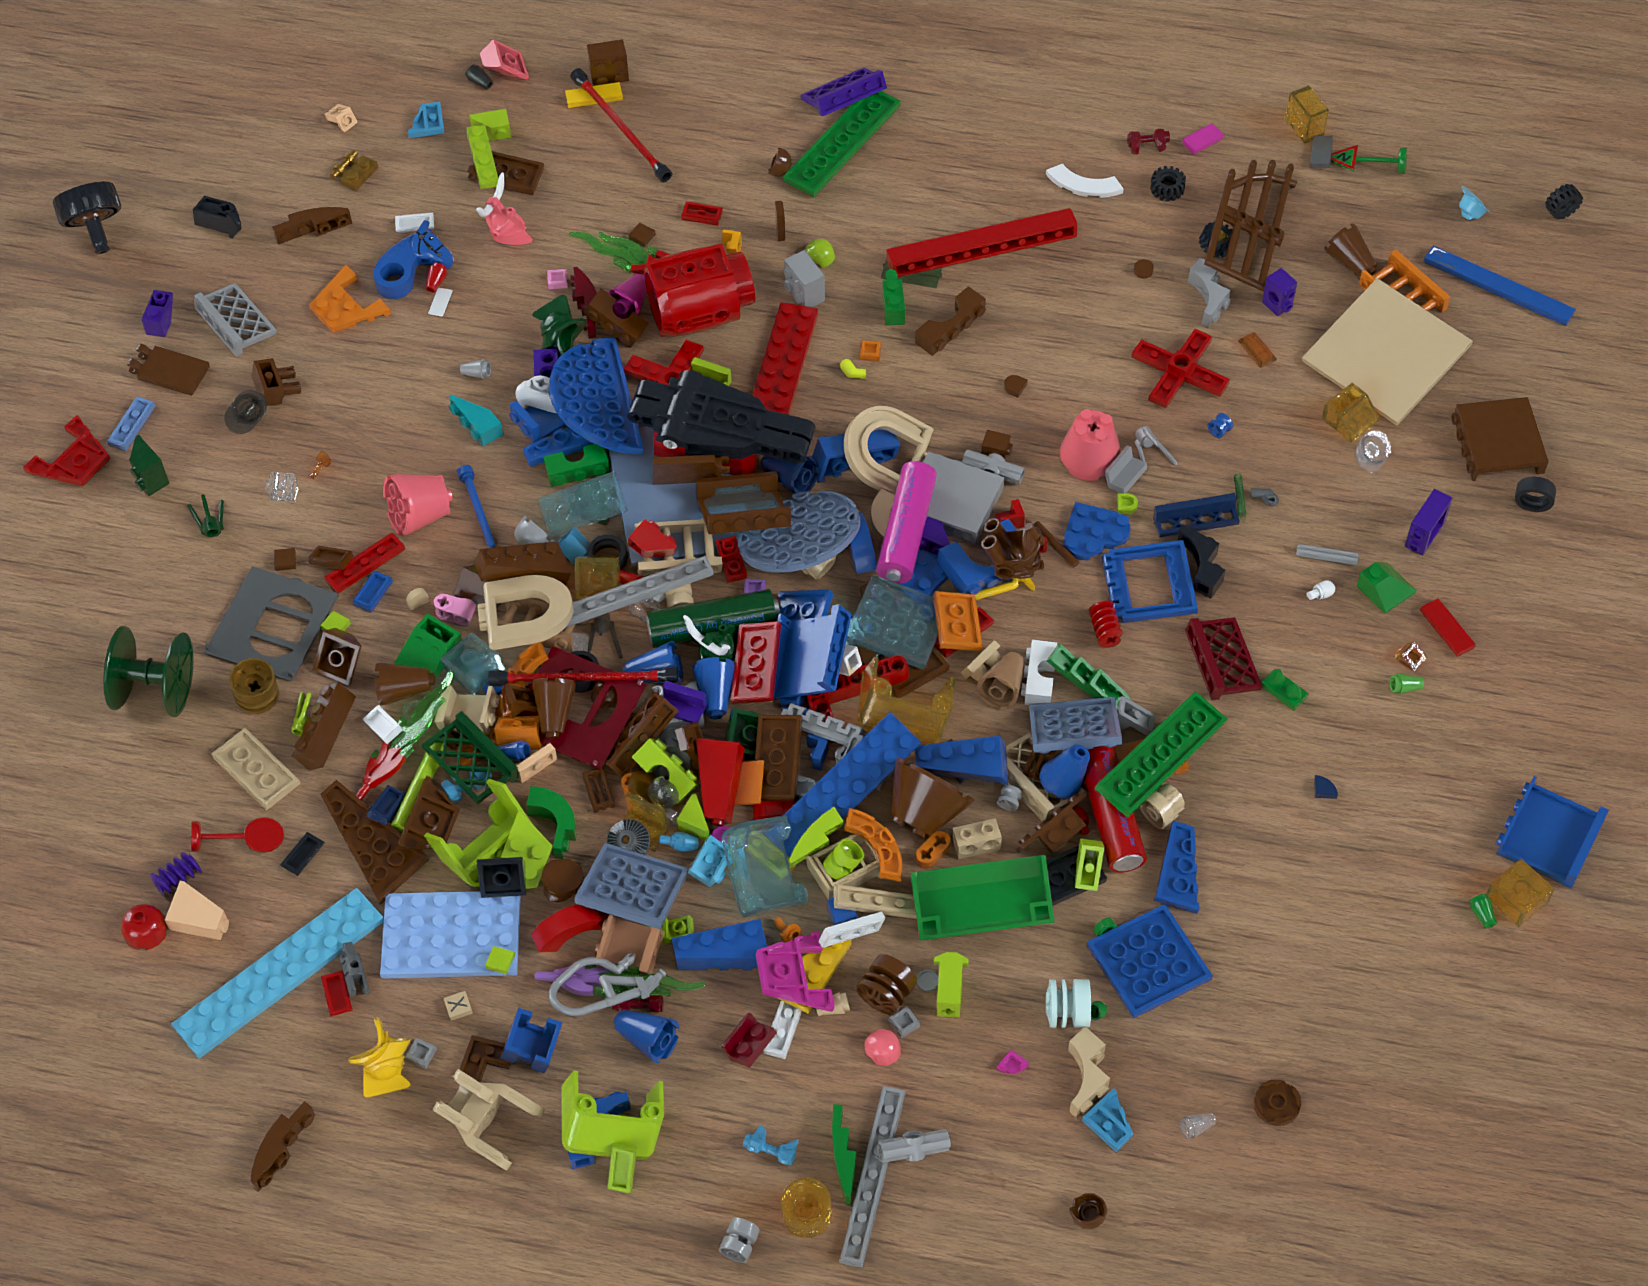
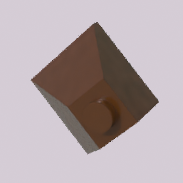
[313,628,362,686]

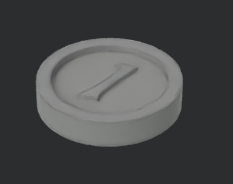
[917,969,939,992]

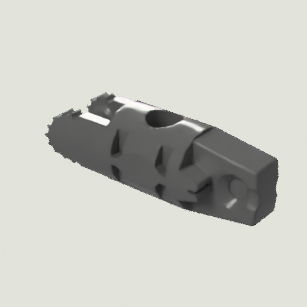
[339,942,370,997]

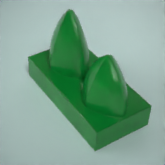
[1261,669,1309,711]

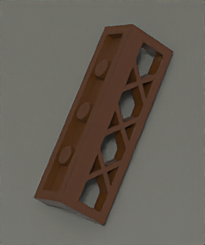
[605,692,679,777]

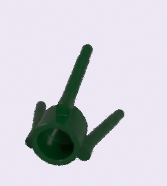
[187,494,224,538]

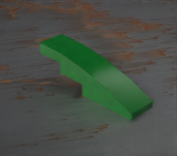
[1046,644,1130,713]
[832,1104,856,1205]

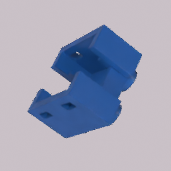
[500,1008,563,1073]

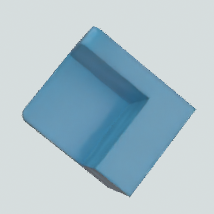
[558,527,590,563]

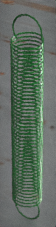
[1234,474,1246,519]

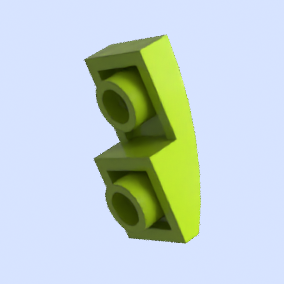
[645,915,694,944]

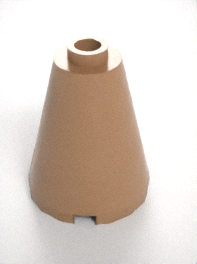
[976,652,1025,709]

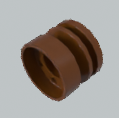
[856,954,917,1015]

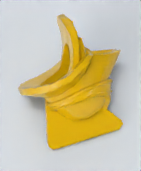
[348,1017,411,1097]

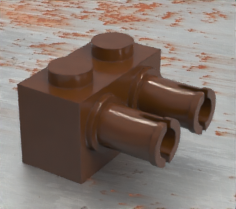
[251,358,301,407]

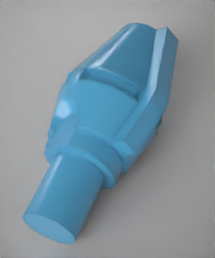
[659,832,699,852]

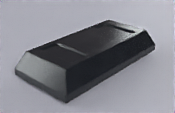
[280,832,325,876]

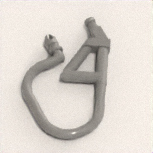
[548,953,666,1016]

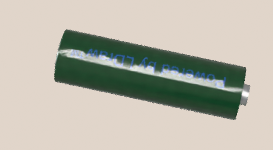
[646,589,780,648]

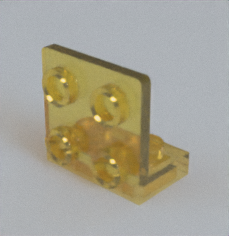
[623,793,668,852]

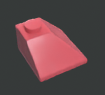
[480,39,529,80]

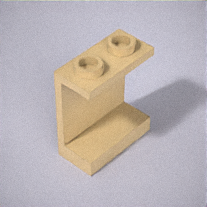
[435,685,500,734]

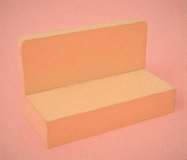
[511,743,557,783]

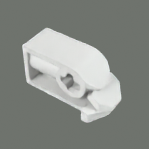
[515,376,556,413]

